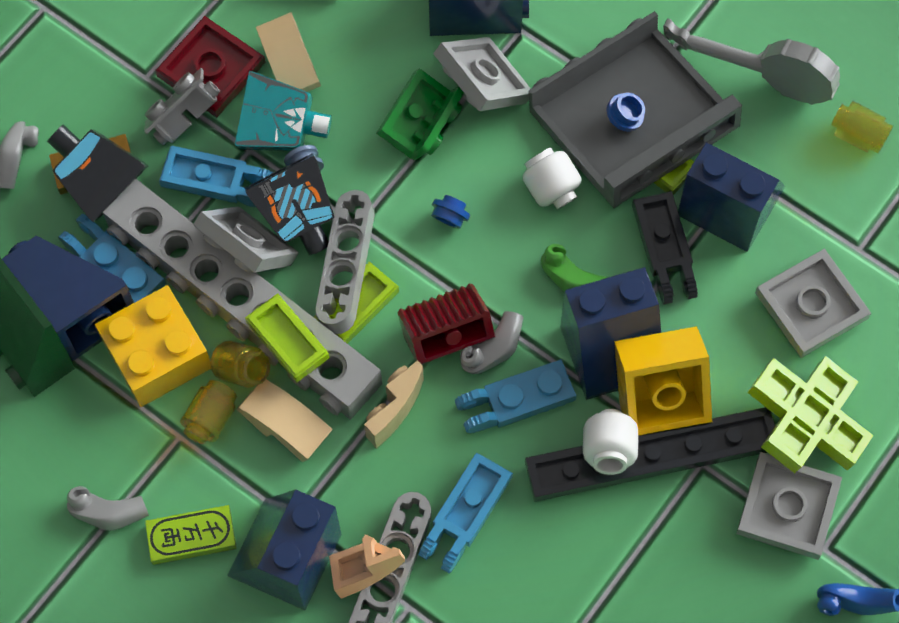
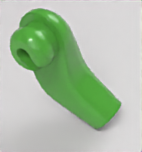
[541,244,609,293]

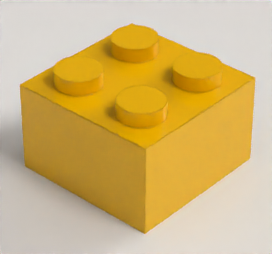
[95,285,213,408]
[614,326,712,435]

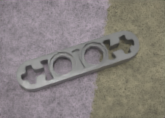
[316,190,375,334]
[349,492,431,623]

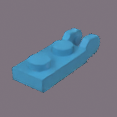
[159,146,273,207]
[58,214,166,303]
[455,359,576,434]
[418,453,513,574]

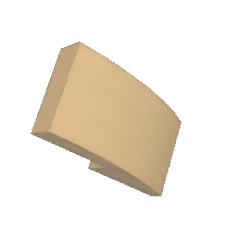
[256,12,321,92]
[364,360,424,449]
[236,378,333,462]

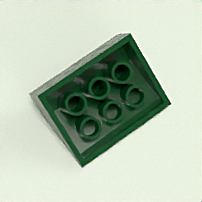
[0,257,75,397]

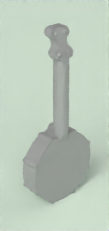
[663,18,840,105]

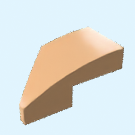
[329,534,405,599]

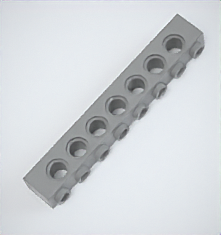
[103,178,382,420]

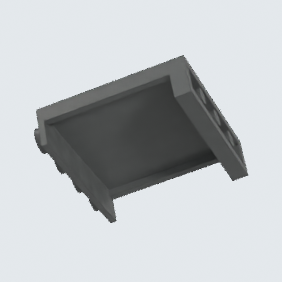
[528,11,742,208]

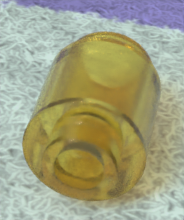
[831,101,893,154]
[211,340,270,388]
[180,380,237,444]

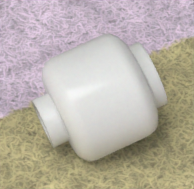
[523,148,582,210]
[583,409,638,475]

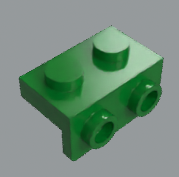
[376,68,464,161]

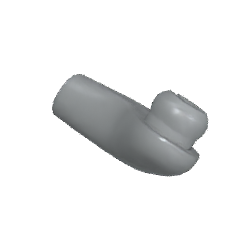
[0,121,39,189]
[460,311,523,374]
[67,486,149,531]

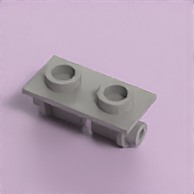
[144,68,220,145]

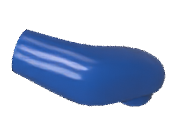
[817,583,899,616]

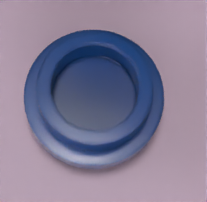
[606,93,645,132]
[431,195,471,229]

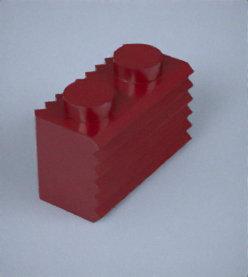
[397,283,495,365]

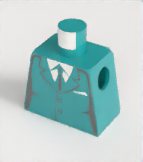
[235,71,332,151]

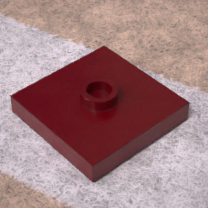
[155,16,266,118]

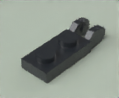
[632,191,698,305]

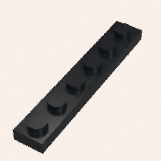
[525,407,775,502]

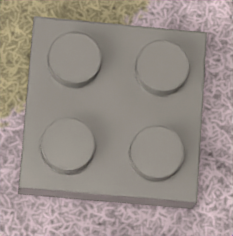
[433,37,531,111]
[193,206,299,273]
[755,248,871,358]
[736,452,842,560]

